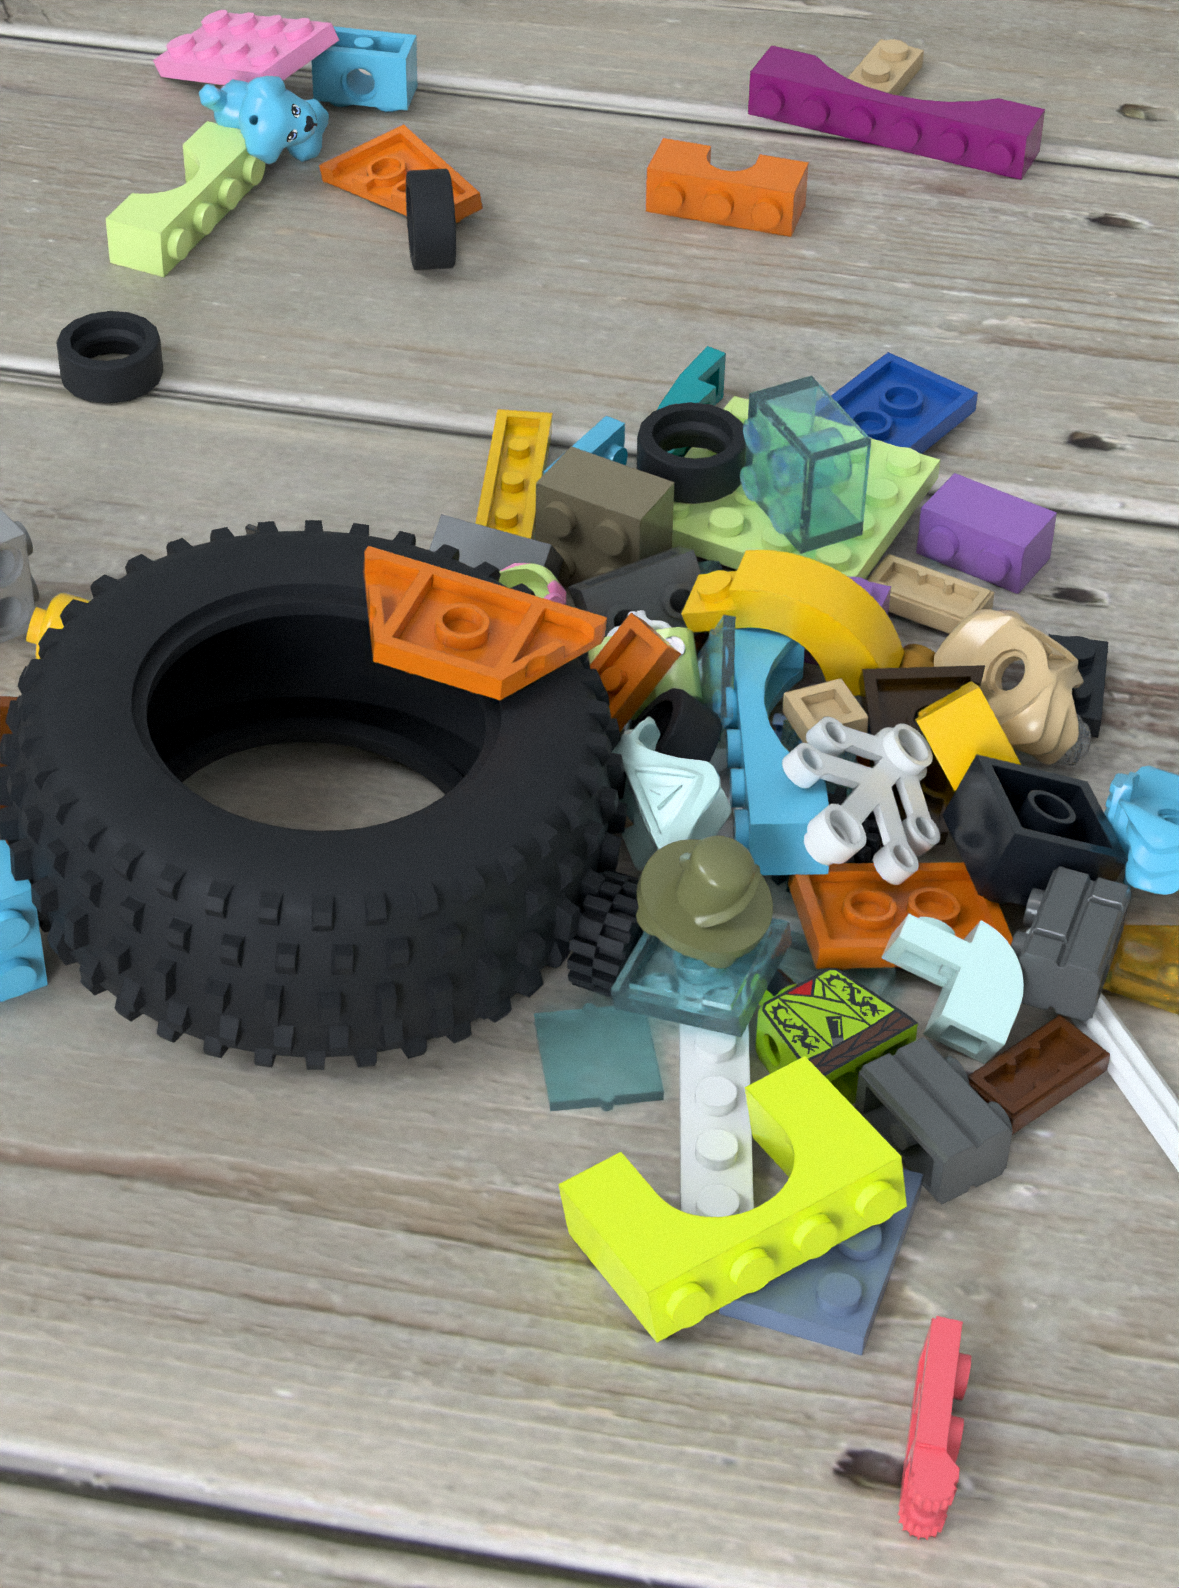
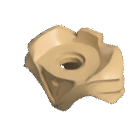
[934,609,1084,765]

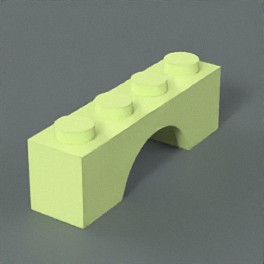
[105,121,265,277]

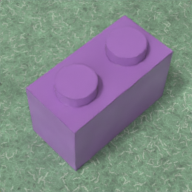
[916,473,1057,594]

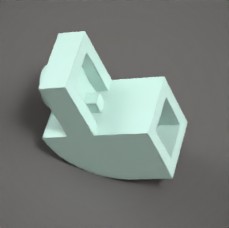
[881,914,1024,1064]

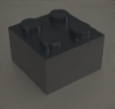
[942,754,1128,906]

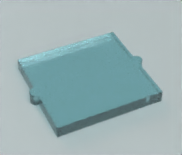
[698,615,736,743]
[534,1003,664,1112]

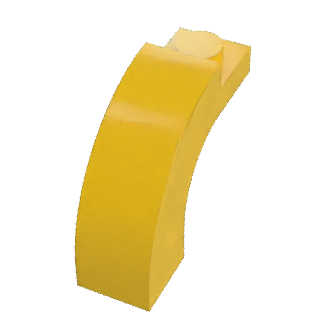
[681,550,904,696]

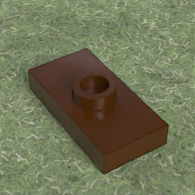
[967,1015,1110,1135]

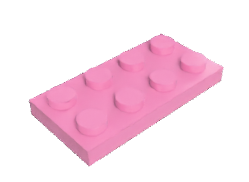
[153,10,339,85]

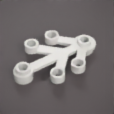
[782,716,940,885]

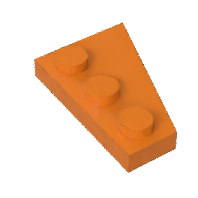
[319,124,483,223]

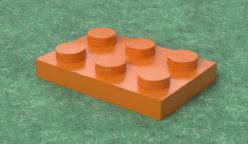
[788,862,1013,970]

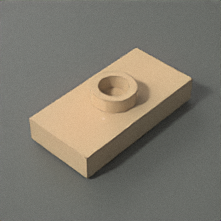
[867,554,995,634]

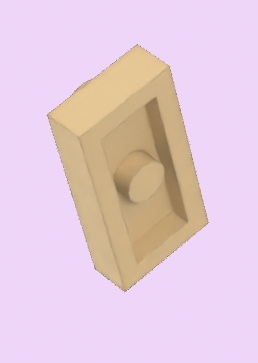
[848,39,924,96]

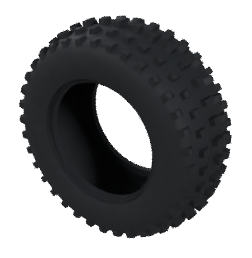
[0,520,628,1070]

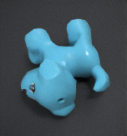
[199,76,329,164]

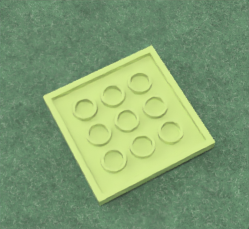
[672,396,940,579]

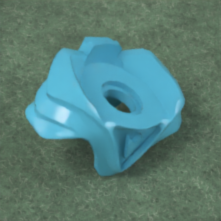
[1104,765,1179,895]

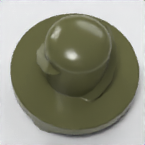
[636,835,773,968]

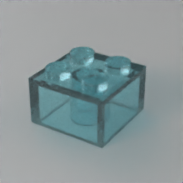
[740,375,871,554]

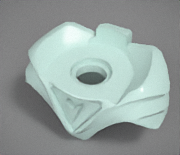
[611,717,732,871]

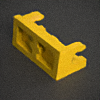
[915,681,1021,791]

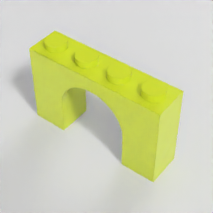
[558,1056,907,1342]

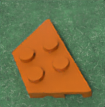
[363,546,607,700]

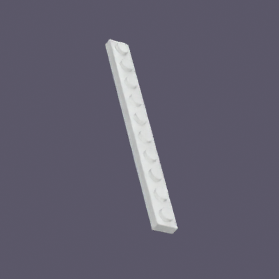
[679,748,754,1217]

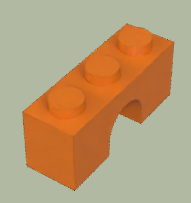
[645,138,809,237]

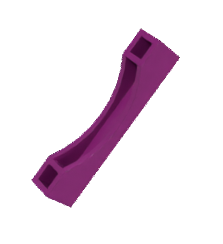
[748,45,1045,180]

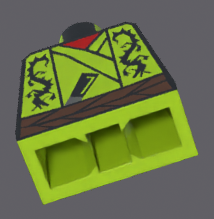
[752,968,918,1104]

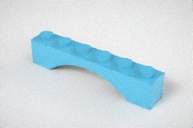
[715,628,829,875]

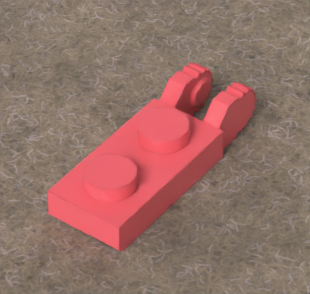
[898,1316,971,1540]

